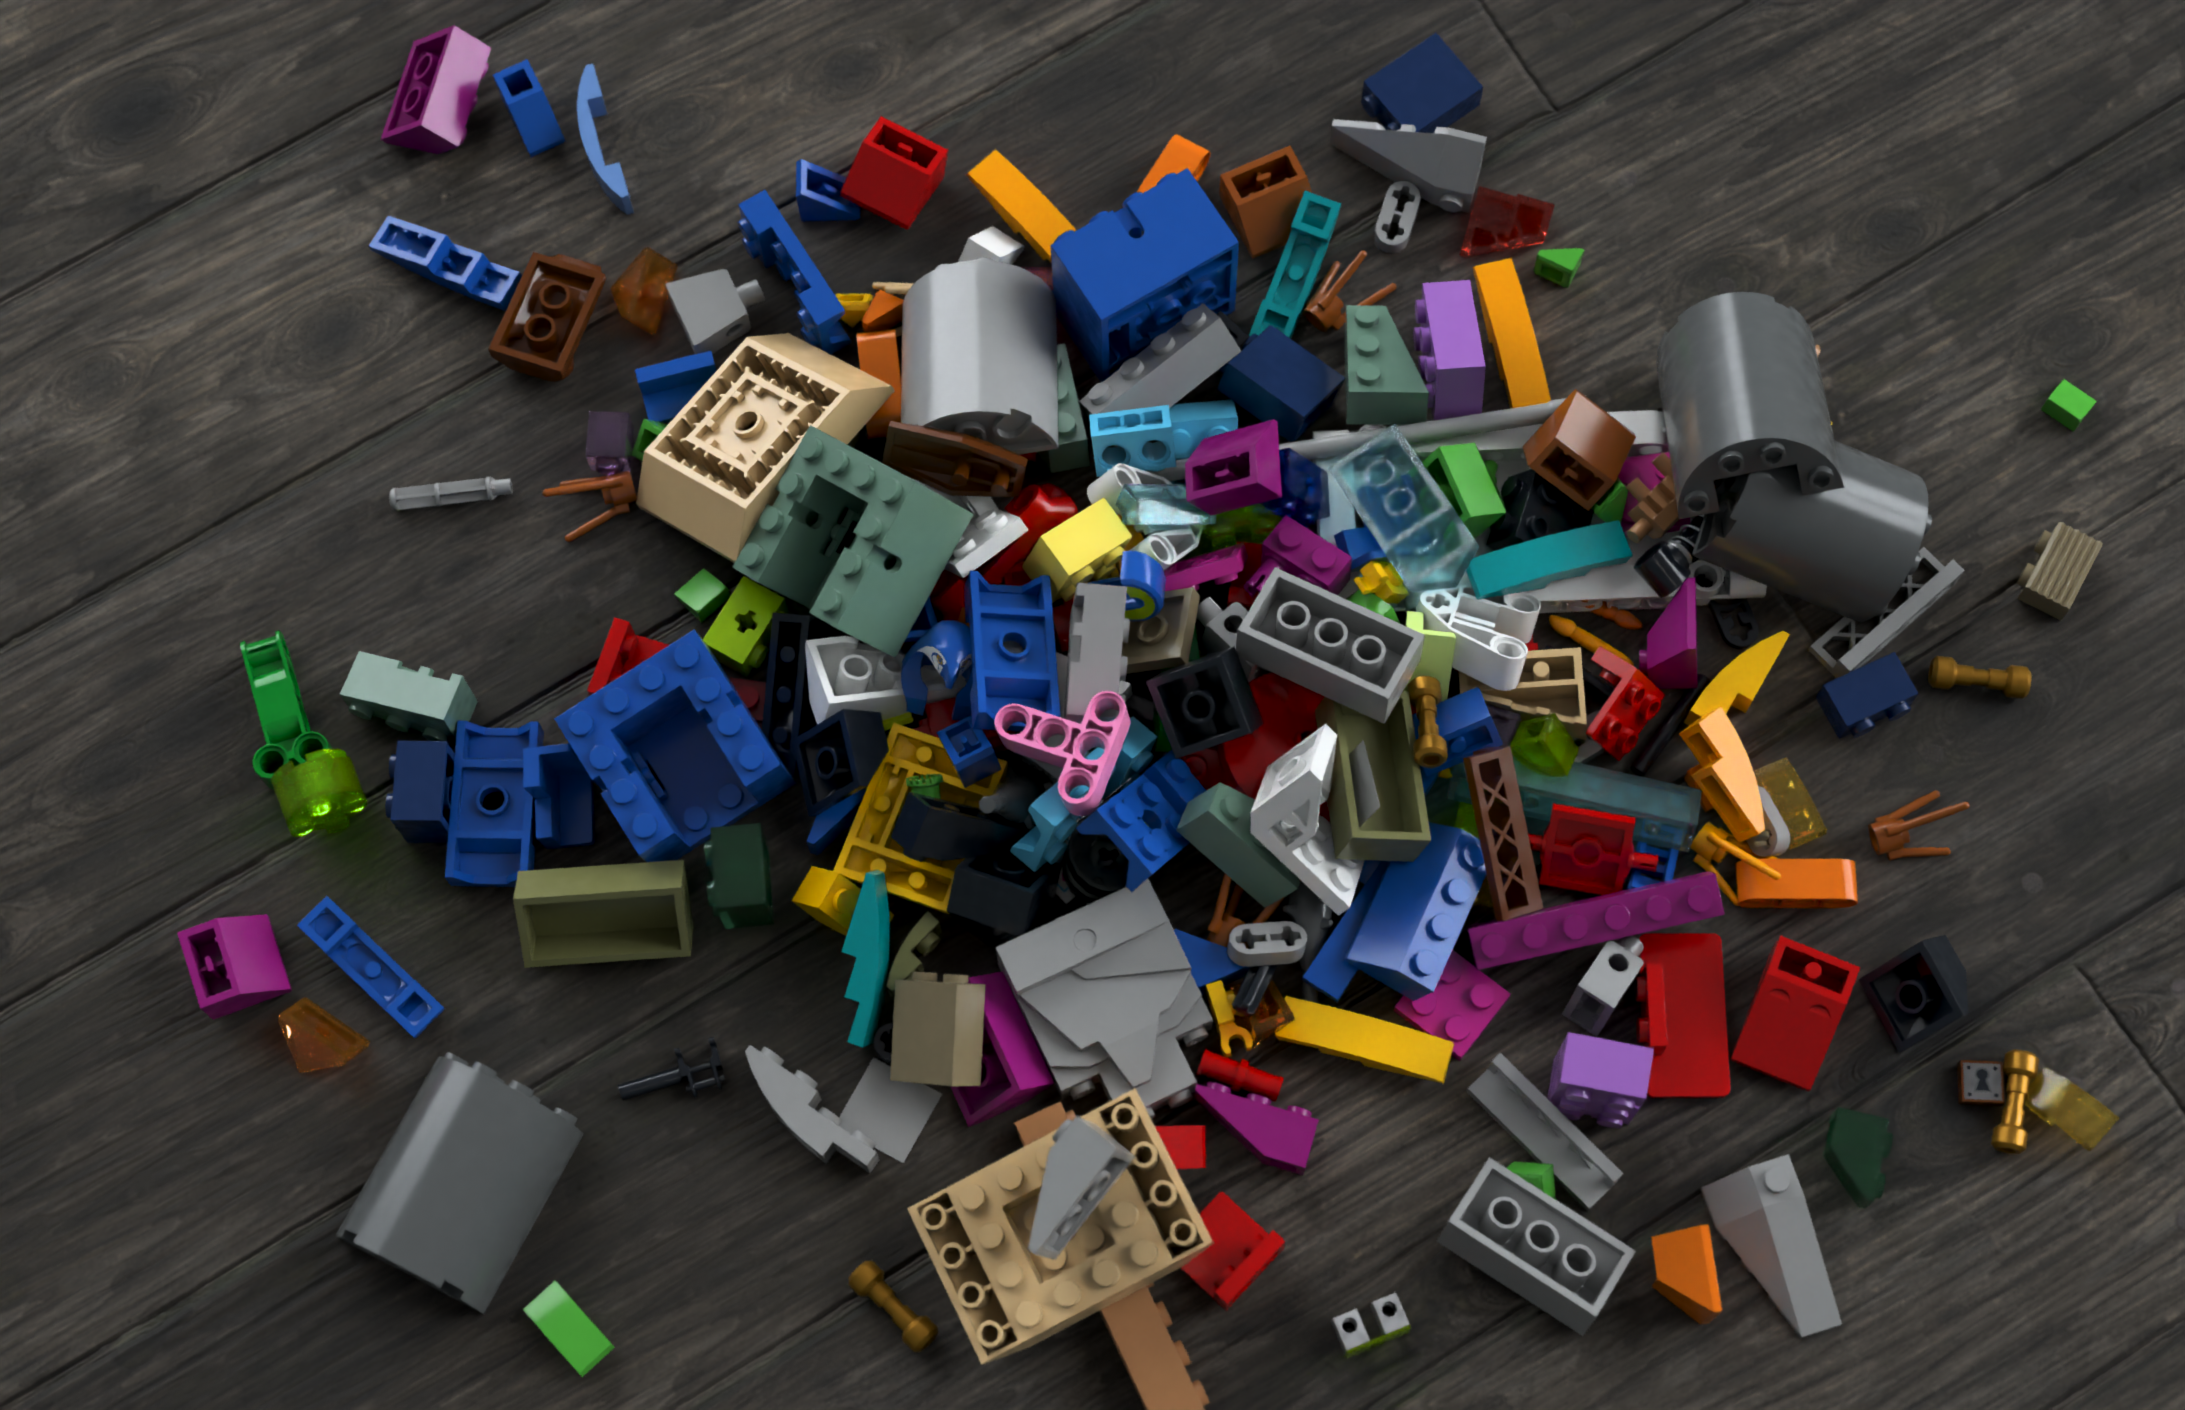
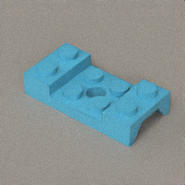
[1010,716,1157,872]

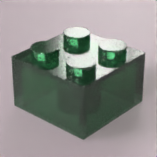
[704,823,774,929]

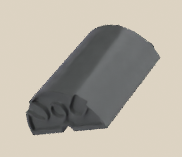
[1692,441,1932,623]
[336,1052,584,1314]

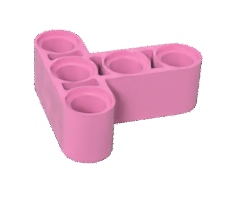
[994,691,1131,816]

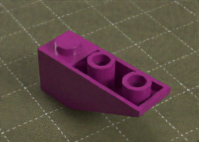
[1194,1082,1319,1175]

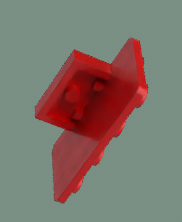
[1634,933,1731,1098]

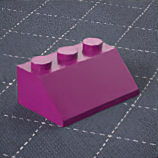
[381,25,491,154]
[950,971,1054,1127]

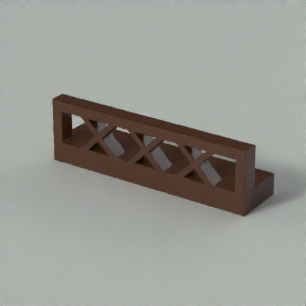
[1463,746,1543,921]

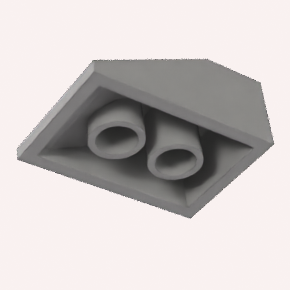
[1028,1116,1135,1260]

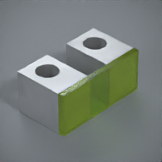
[1331,1292,1411,1358]

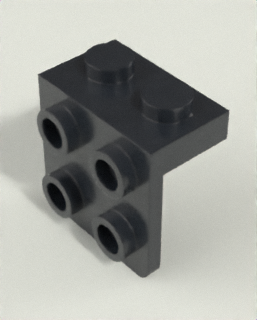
[1486,469,1594,551]

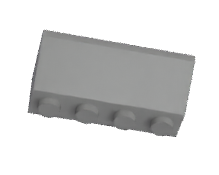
[1079,303,1241,447]
[1437,1157,1636,1336]

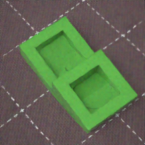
[523,1280,615,1377]

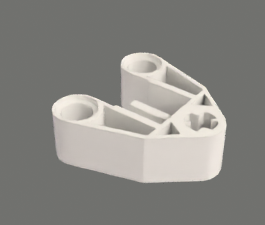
[1087,463,1205,571]
[1416,585,1541,691]

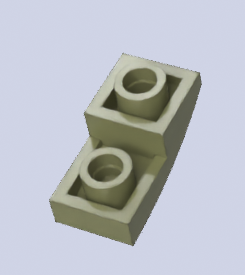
[887,911,942,1000]

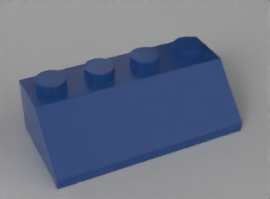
[1344,822,1486,1001]

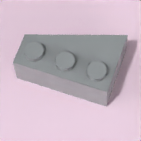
[1064,582,1130,724]

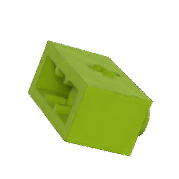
[703,576,789,677]

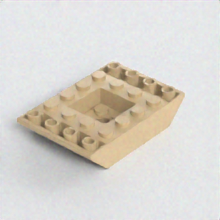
[636,333,895,563]
[907,1088,1214,1365]

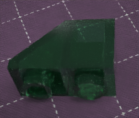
[1823,1107,1893,1209]

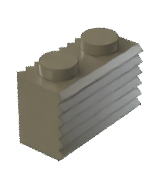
[2016,522,2103,621]

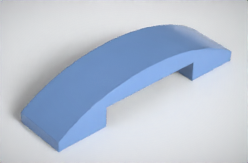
[577,64,634,215]

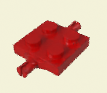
[1528,803,1658,895]

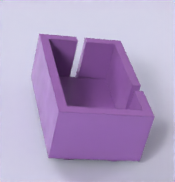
[1413,280,1486,420]
[1547,1032,1654,1128]

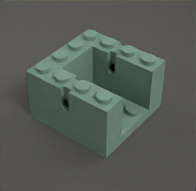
[732,425,974,658]

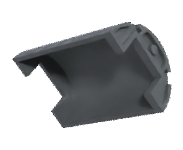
[1656,292,1844,519]

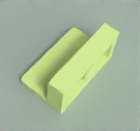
[1403,611,1456,702]

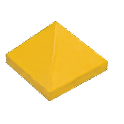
[835,294,873,328]

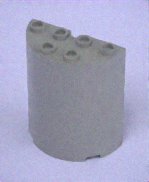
[901,257,1059,455]

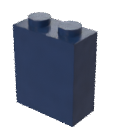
[1361,33,1483,133]
[1217,325,1345,442]

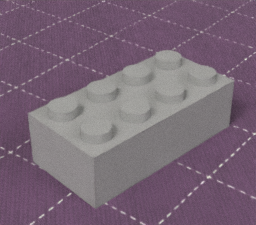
[1236,567,1425,724]

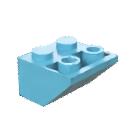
[1157,400,1238,493]

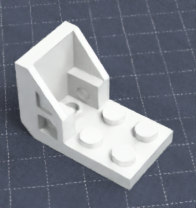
[905,475,1029,578]
[1250,724,1365,916]

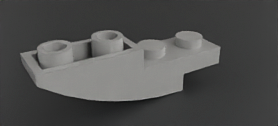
[745,1045,880,1173]

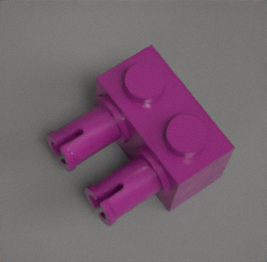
[1244,515,1352,598]

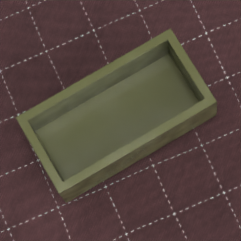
[1315,691,1431,862]
[513,860,694,968]

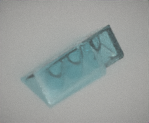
[1328,424,1479,592]

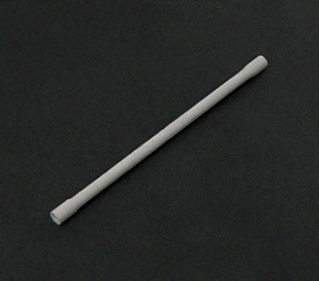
[1147,395,1586,481]

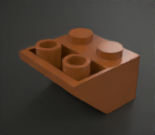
[1219,145,1312,259]
[1522,389,1636,511]

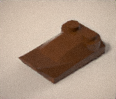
[489,252,607,382]

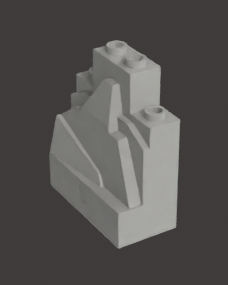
[995,879,1213,1119]

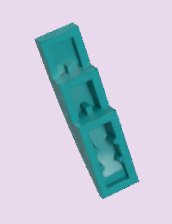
[1463,520,1633,600]
[841,870,890,1048]

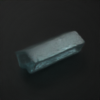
[1115,484,1216,525]

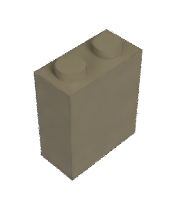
[890,972,985,1086]

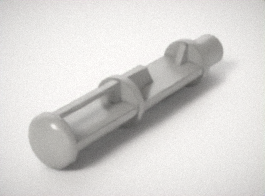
[389,477,513,511]

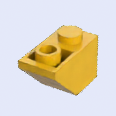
[791,866,894,936]

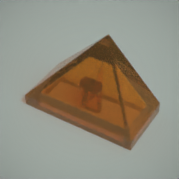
[610,247,678,334]
[1230,979,1295,1048]
[278,997,370,1073]

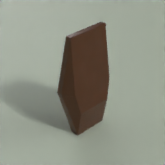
[882,421,1028,497]

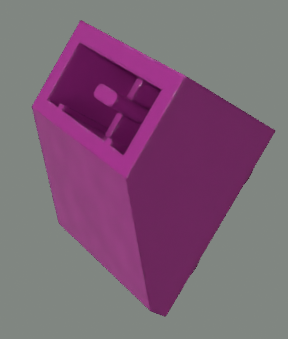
[1185,419,1282,516]
[177,914,292,1020]

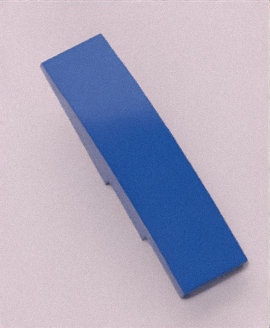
[368,216,522,311]
[1302,861,1389,1003]

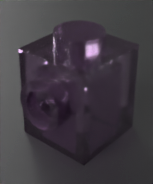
[585,411,634,475]

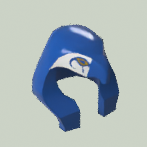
[901,620,973,720]

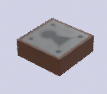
[1957,1060,2004,1106]

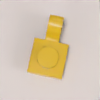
[1354,560,1409,604]
[1205,980,1253,1057]

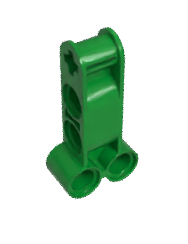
[240,630,337,791]

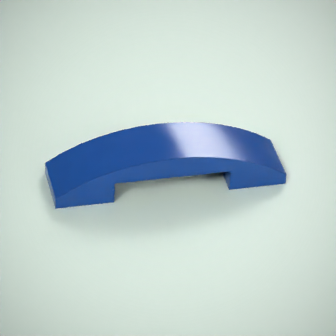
[297,896,445,1039]

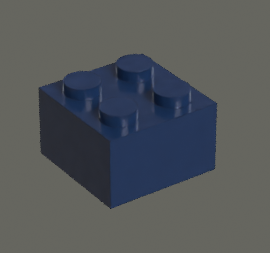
[385,741,455,843]

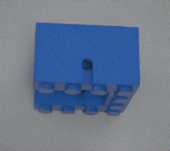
[1051,168,1239,382]
[554,629,796,862]

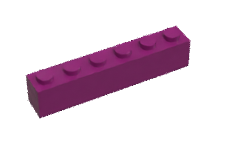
[1466,871,1725,970]

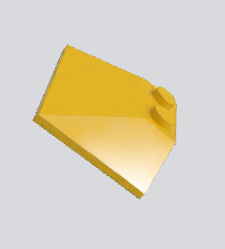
[833,723,1008,914]

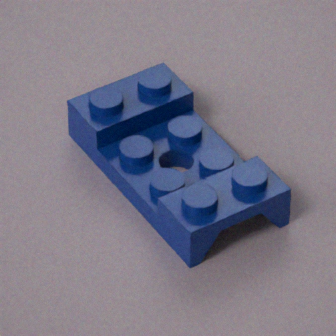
[737,190,851,355]
[964,571,1061,732]
[445,720,544,887]
[1076,750,1207,892]

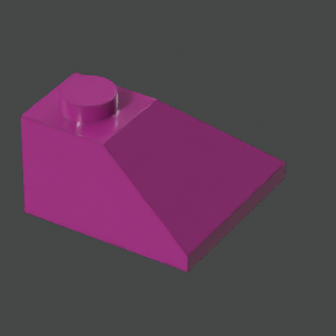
[1639,578,1698,689]

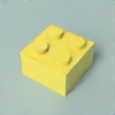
[1022,498,1133,604]

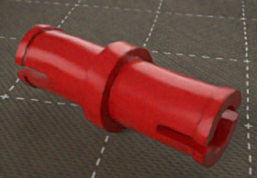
[1196,1049,1284,1102]

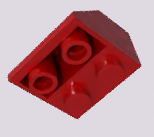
[840,116,948,230]

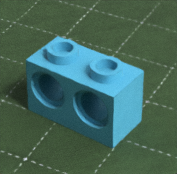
[1089,405,1176,477]

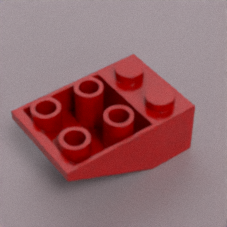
[1730,936,1860,1092]

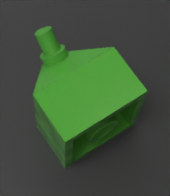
[1409,443,1506,556]

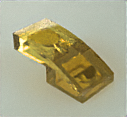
[1753,757,1827,850]
[2024,1067,2119,1152]

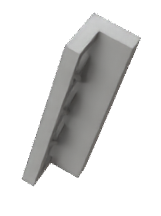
[1808,547,1965,678]
[1466,1053,1623,1212]

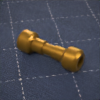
[1928,656,2032,699]
[1408,676,1448,768]
[1991,1050,2039,1154]
[848,1261,938,1352]

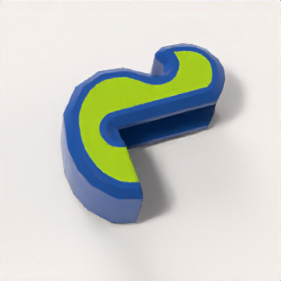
[1088,551,1166,622]

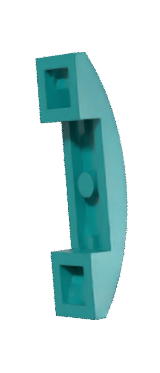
[1249,191,1341,339]

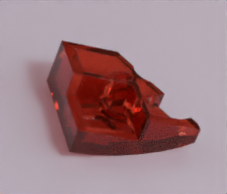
[1459,186,1555,257]

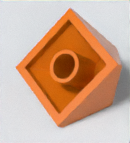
[1651,1224,1722,1324]

